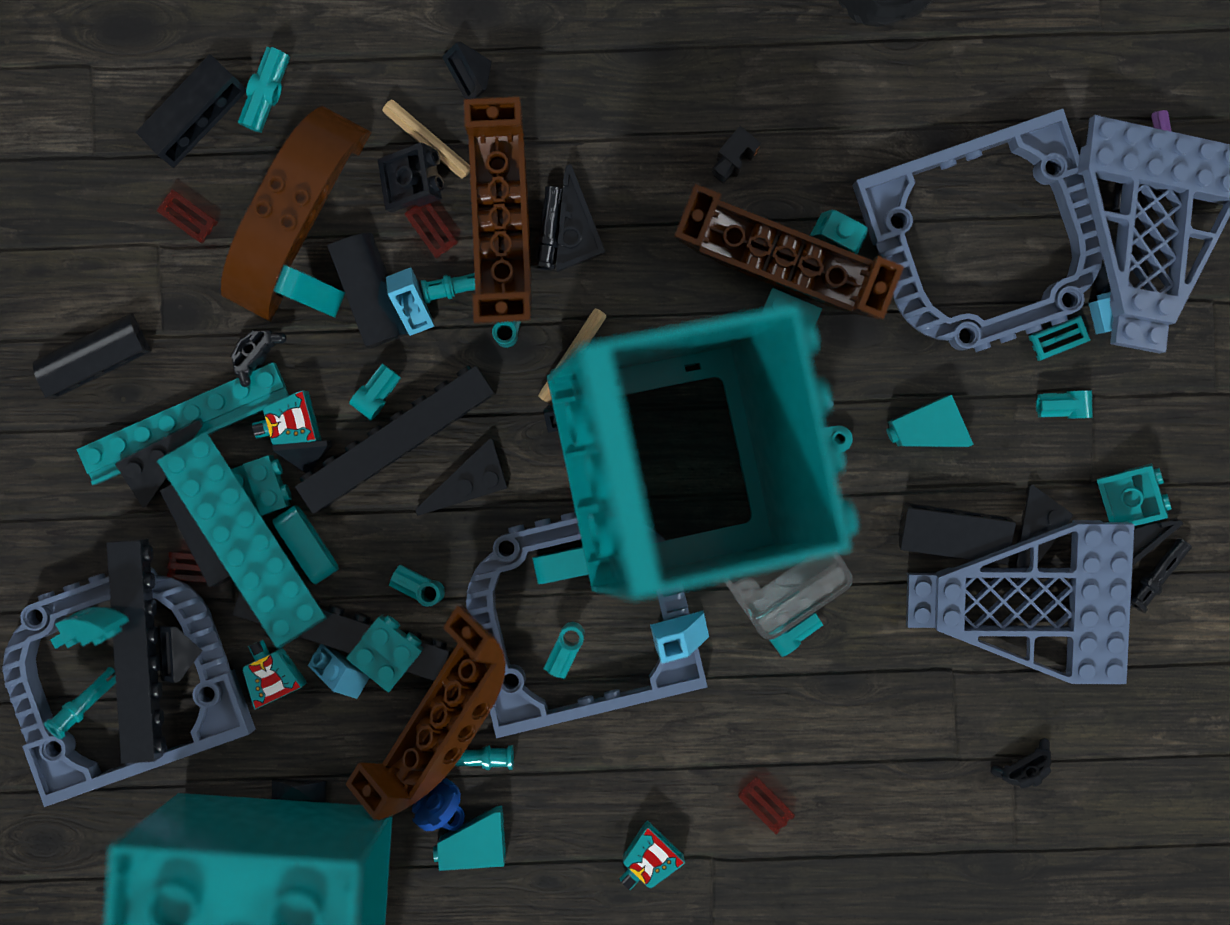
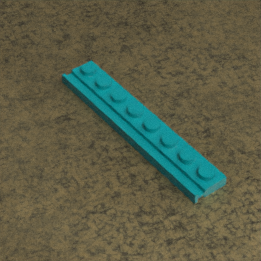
[76,362,290,485]

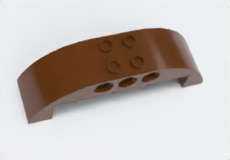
[464,97,532,324]
[221,106,371,322]
[675,184,904,319]
[346,605,506,820]

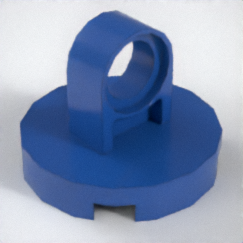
[412,778,465,831]

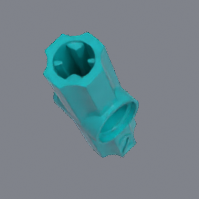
[238,47,290,133]

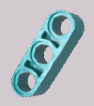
[273,265,345,318]
[273,505,339,584]
[532,546,588,584]

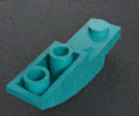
[50,607,129,649]

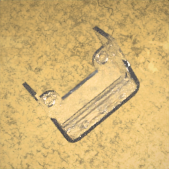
[722,553,853,639]

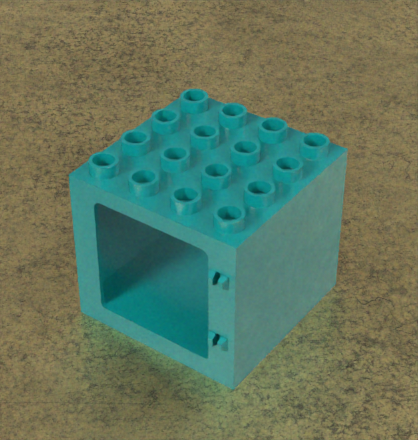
[546,305,857,599]
[105,793,393,925]

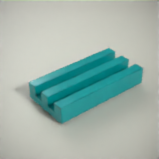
[1028,316,1091,361]

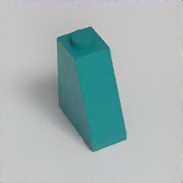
[886,395,974,447]
[433,806,506,871]

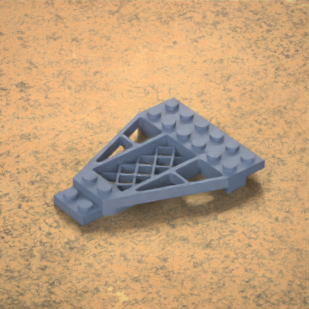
[1078,115,1230,353]
[906,520,1134,684]

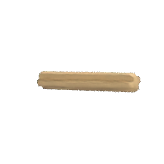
[382,100,470,179]
[539,308,606,403]

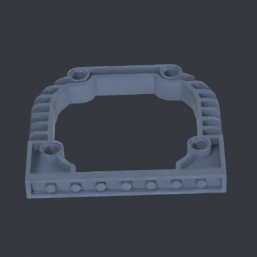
[852,109,1103,352]
[466,512,708,738]
[2,567,255,807]

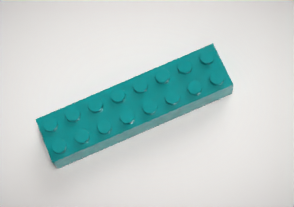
[157,432,327,649]

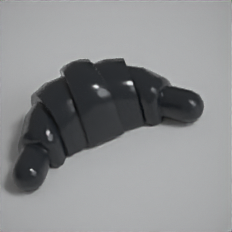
[230,330,287,387]
[990,738,1051,789]

